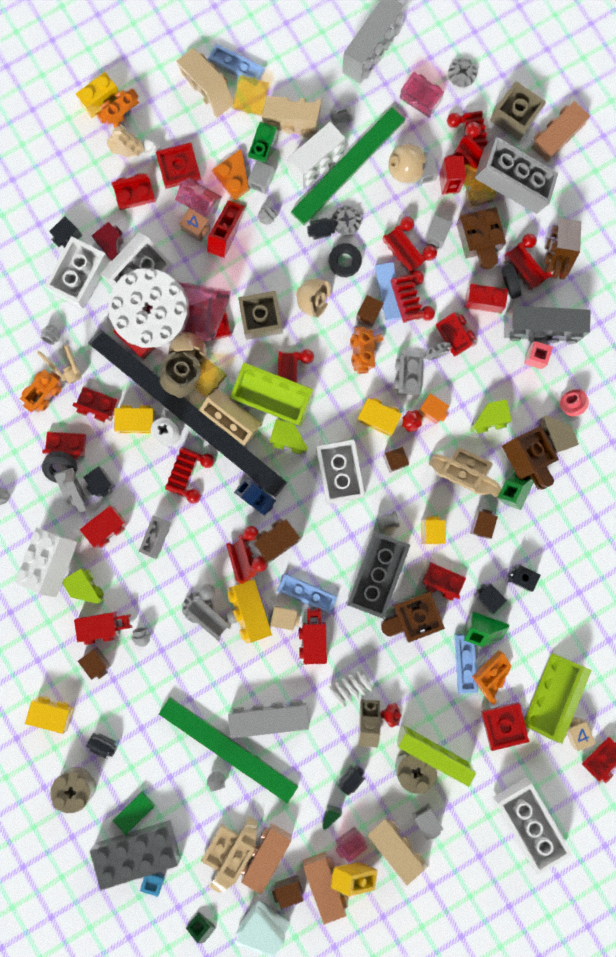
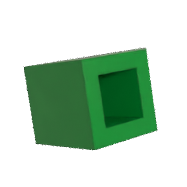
[248,122,278,163]
[498,472,534,510]
[464,612,510,647]

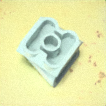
[235,900,291,957]

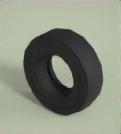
[328,243,362,278]
[502,264,522,299]
[42,451,78,483]

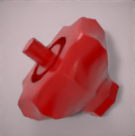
[401,410,423,432]
[380,703,402,728]

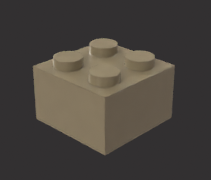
[490,81,546,141]
[238,291,283,340]

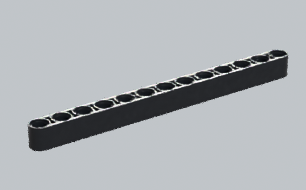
[88,329,287,498]

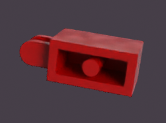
[299,608,327,665]
[74,611,133,645]

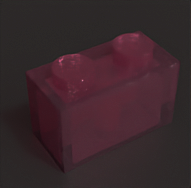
[399,71,444,118]
[175,178,222,218]

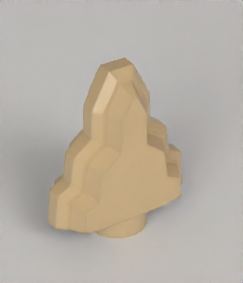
[107,124,145,157]

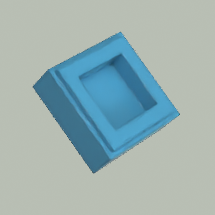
[140,873,165,897]

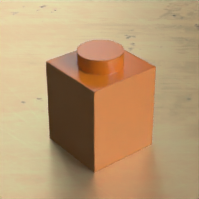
[418,393,449,424]

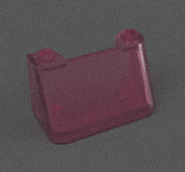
[146,281,231,341]

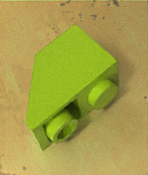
[470,399,512,434]
[270,419,308,455]
[62,568,105,604]

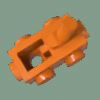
[96,88,139,128]
[350,327,383,374]
[19,369,62,413]

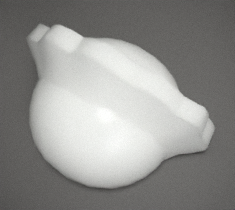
[142,139,161,156]

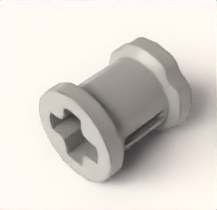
[330,105,353,127]
[376,511,400,532]

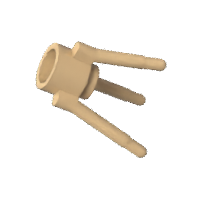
[37,345,82,384]

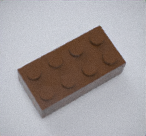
[253,518,301,563]

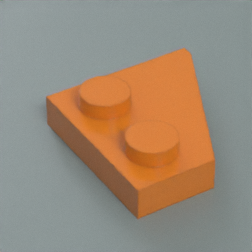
[212,149,249,201]
[472,650,512,705]

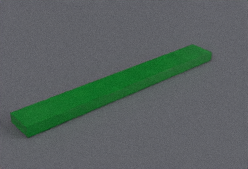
[291,107,405,226]
[159,697,299,804]

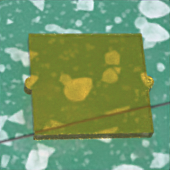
[233,75,270,116]
[195,359,228,398]

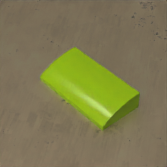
[230,362,314,427]
[524,653,592,744]
[397,724,477,787]

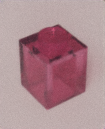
[335,826,368,863]

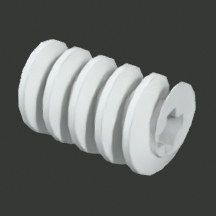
[151,418,181,446]
[328,669,373,707]

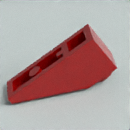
[207,200,246,258]

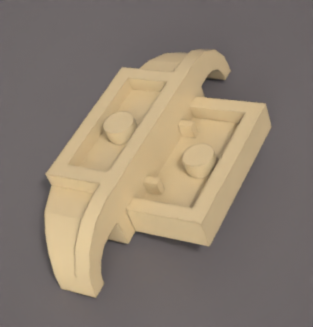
[428,447,501,498]
[201,816,257,892]

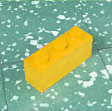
[227,579,272,643]

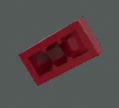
[91,221,124,261]

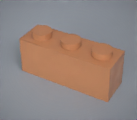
[532,101,590,163]
[241,823,292,895]
[303,852,348,925]

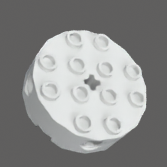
[108,268,189,348]

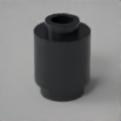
[307,217,335,240]
[86,733,118,760]
[337,764,366,796]

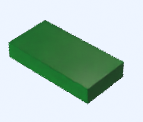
[112,791,155,835]

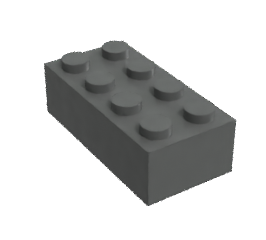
[504,306,591,344]
[346,531,411,619]
[89,820,181,891]

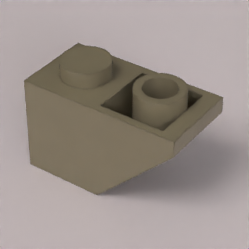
[539,415,579,453]
[358,699,380,748]

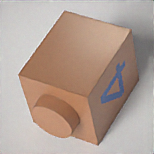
[179,208,211,242]

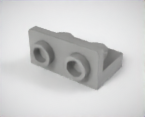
[394,354,422,396]
[54,468,86,513]
[139,515,171,559]

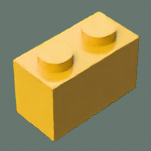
[75,72,119,118]
[357,397,402,437]
[114,405,156,434]
[421,516,446,544]
[25,696,74,734]
[331,862,378,897]

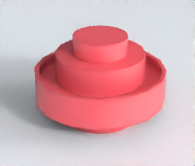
[560,389,589,417]

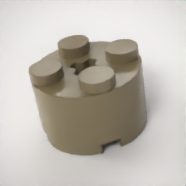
[159,352,201,398]
[395,751,437,794]
[50,767,96,813]

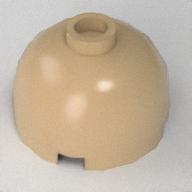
[388,144,426,183]
[296,278,331,317]
[168,332,207,365]

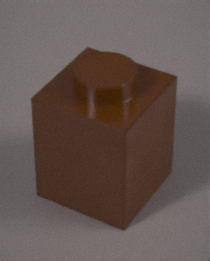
[356,295,384,328]
[383,447,410,473]
[470,509,498,539]
[78,647,111,680]
[272,875,304,909]

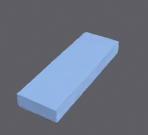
[208,44,265,87]
[374,262,401,321]
[277,573,338,614]
[454,634,478,694]

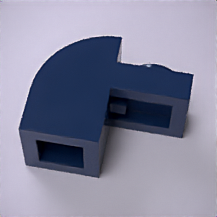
[234,477,276,516]

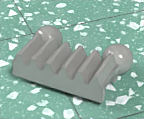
[184,584,237,641]

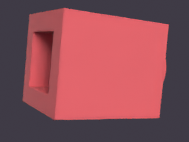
[524,341,553,369]

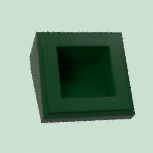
[322,804,343,830]
[186,912,216,944]

